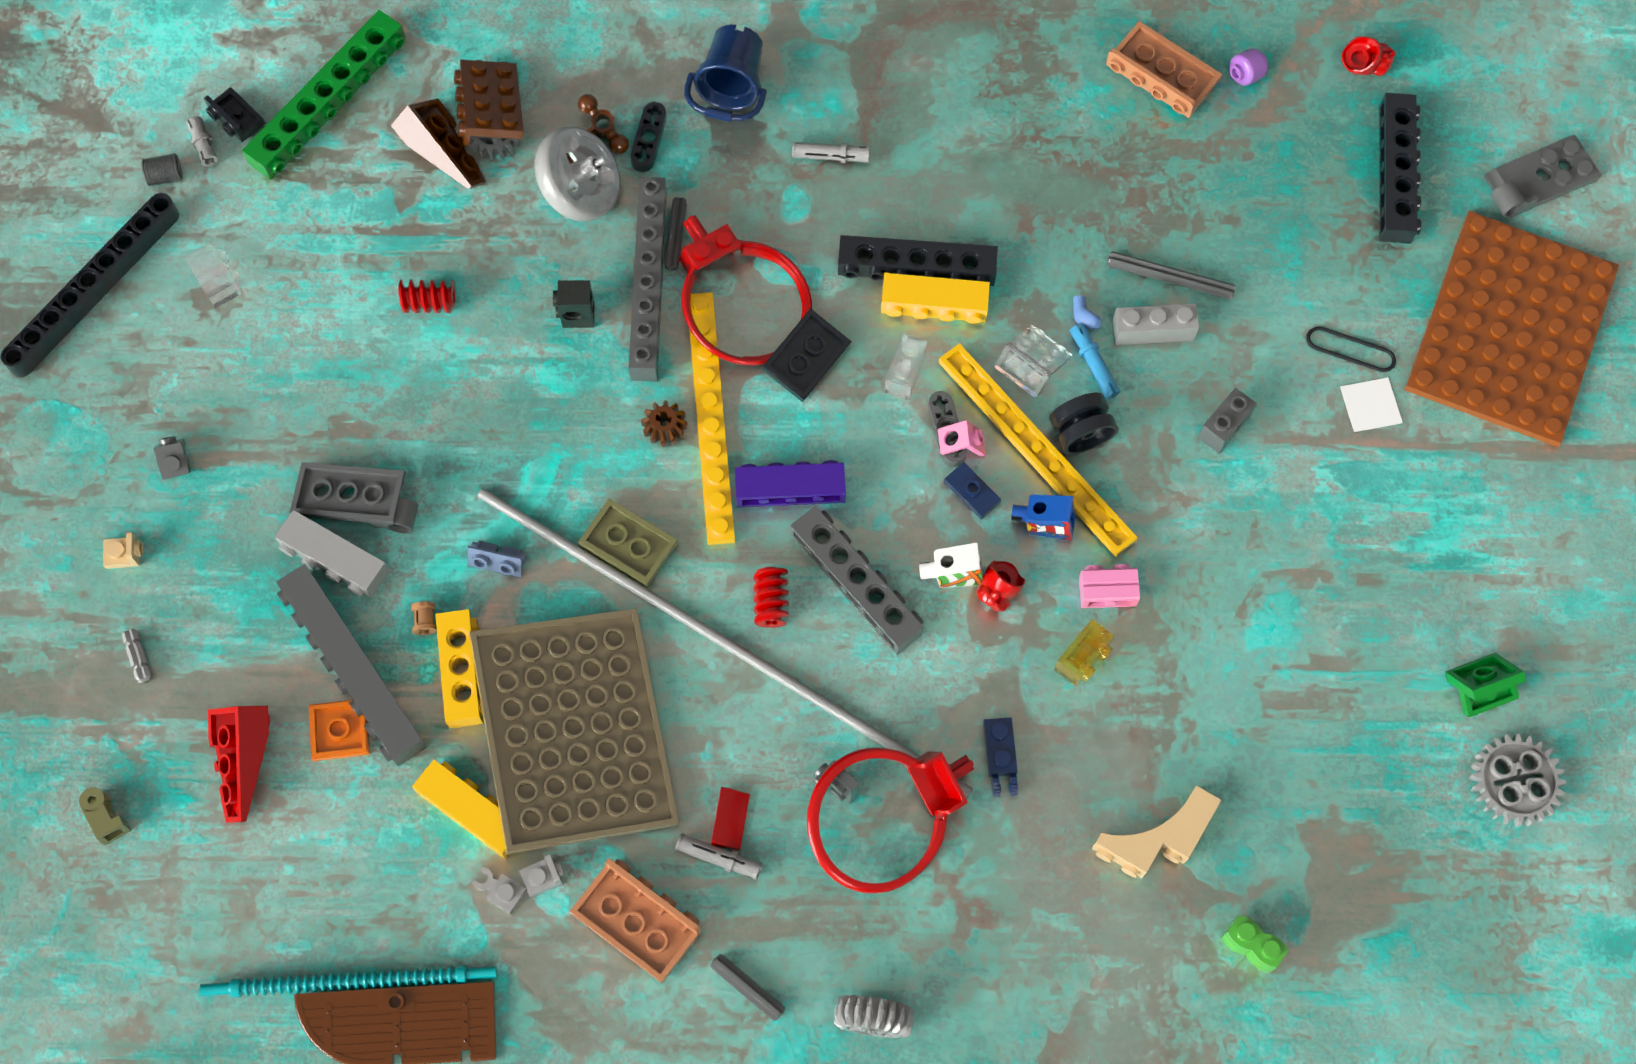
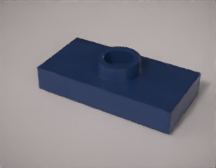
[944,462,1001,519]

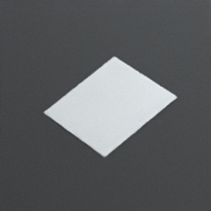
[1340,377,1403,432]

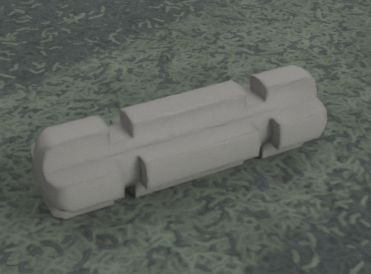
[122,629,152,683]

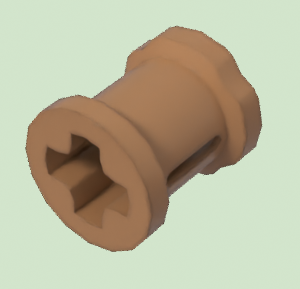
[411,601,437,636]

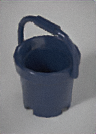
[684,24,767,122]

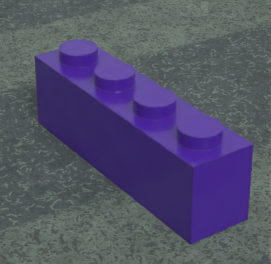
[735,460,846,508]

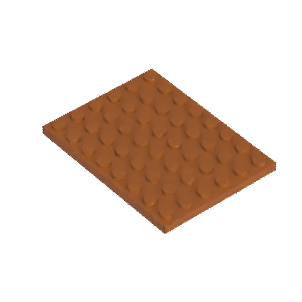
[1404,211,1619,447]

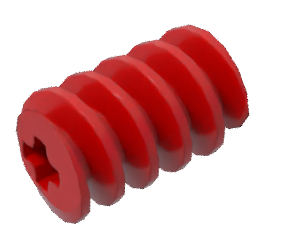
[398,280,456,313]
[753,567,789,628]

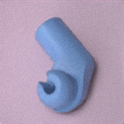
[1073,295,1102,330]

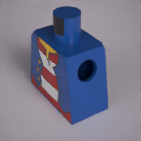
[1011,495,1076,541]

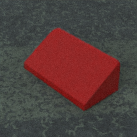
[711,787,750,851]

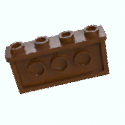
[454,59,524,146]

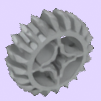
[834,995,914,1039]

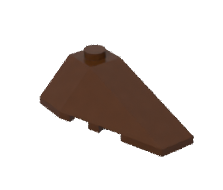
[391,98,486,189]

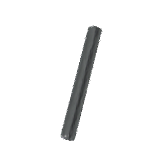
[1107,251,1235,300]

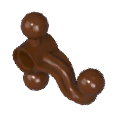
[566,94,629,164]

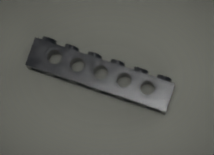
[1379,93,1421,244]
[838,235,998,286]

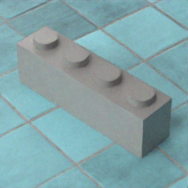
[274,510,390,598]

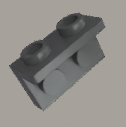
[814,760,859,804]

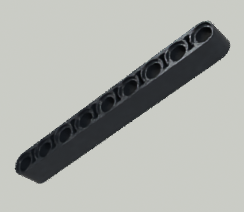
[0,193,179,377]

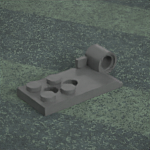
[1484,134,1601,218]
[289,462,418,533]

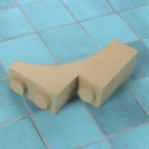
[1092,785,1221,878]

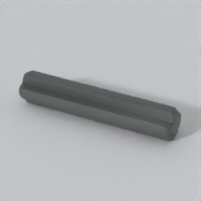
[664,197,687,270]
[710,954,785,1021]

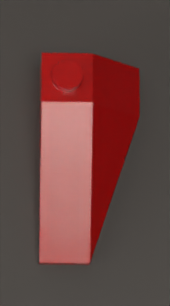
[208,706,270,823]

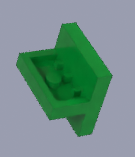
[1445,653,1526,717]

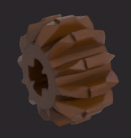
[641,400,688,448]

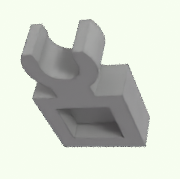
[472,867,527,915]

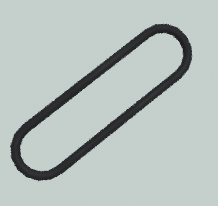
[1306,326,1396,372]

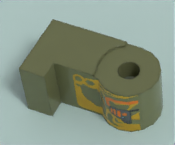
[79,787,131,845]

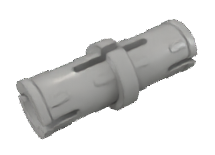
[186,116,218,167]

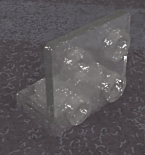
[994,325,1072,398]

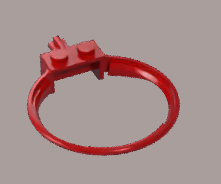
[679,215,812,365]
[807,747,974,894]

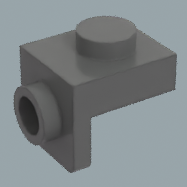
[153,436,191,480]

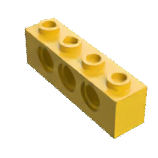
[435,609,483,729]

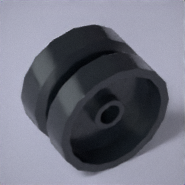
[1049,392,1119,455]

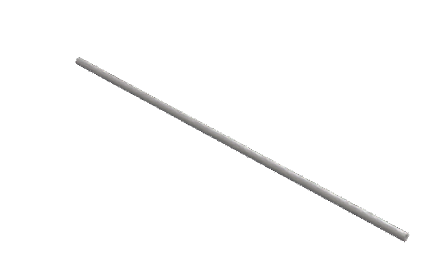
[478,488,973,798]

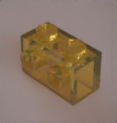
[1054,619,1114,687]

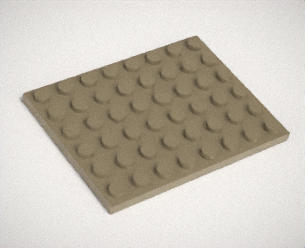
[469,608,679,854]

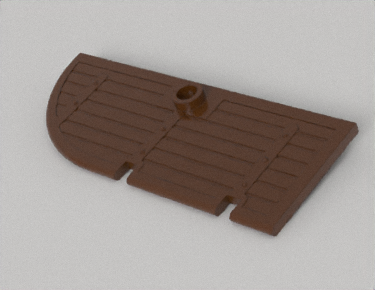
[294,982,496,1064]

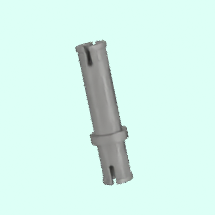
[792,141,870,164]
[675,833,762,880]

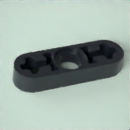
[630,102,667,172]

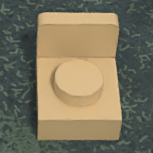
[103,532,144,569]

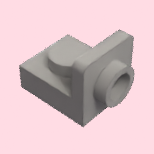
[519,854,565,899]

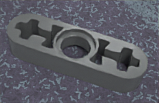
[928,391,967,467]

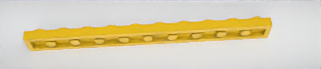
[689,292,735,545]
[939,343,1138,557]

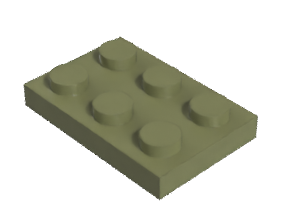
[578,499,678,587]

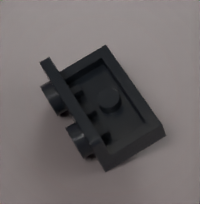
[204,87,266,142]

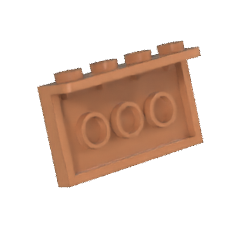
[1106,21,1222,118]
[569,858,702,984]

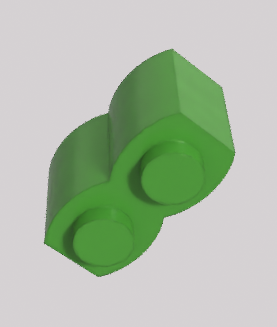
[1221,915,1289,973]

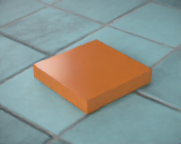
[309,700,370,762]

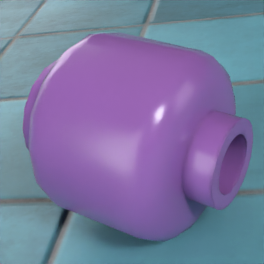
[1230,48,1268,86]

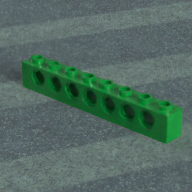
[241,10,406,180]

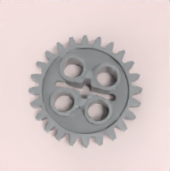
[1469,734,1566,827]

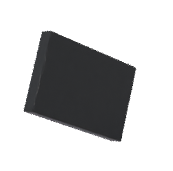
[761,308,852,402]

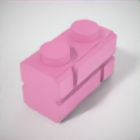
[1079,564,1140,608]

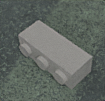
[1112,303,1199,346]

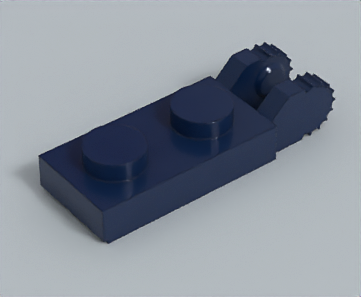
[983,717,1018,797]

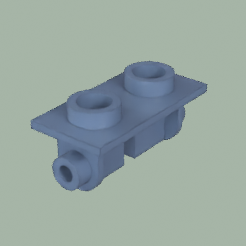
[467,540,527,578]

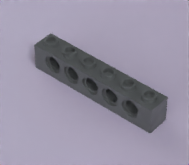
[790,506,924,655]

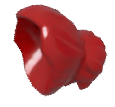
[1341,37,1395,76]
[976,560,1025,612]

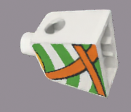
[919,543,983,588]

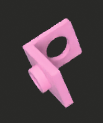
[938,420,986,457]

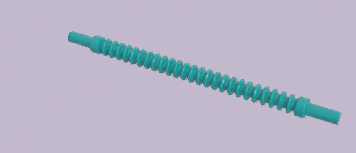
[200,965,497,997]

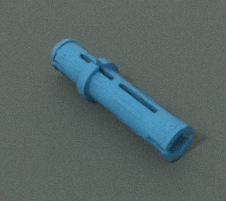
[1069,323,1121,400]

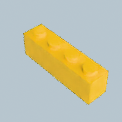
[881,273,990,324]
[412,759,509,859]

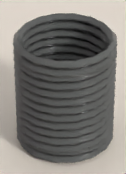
[141,153,183,186]

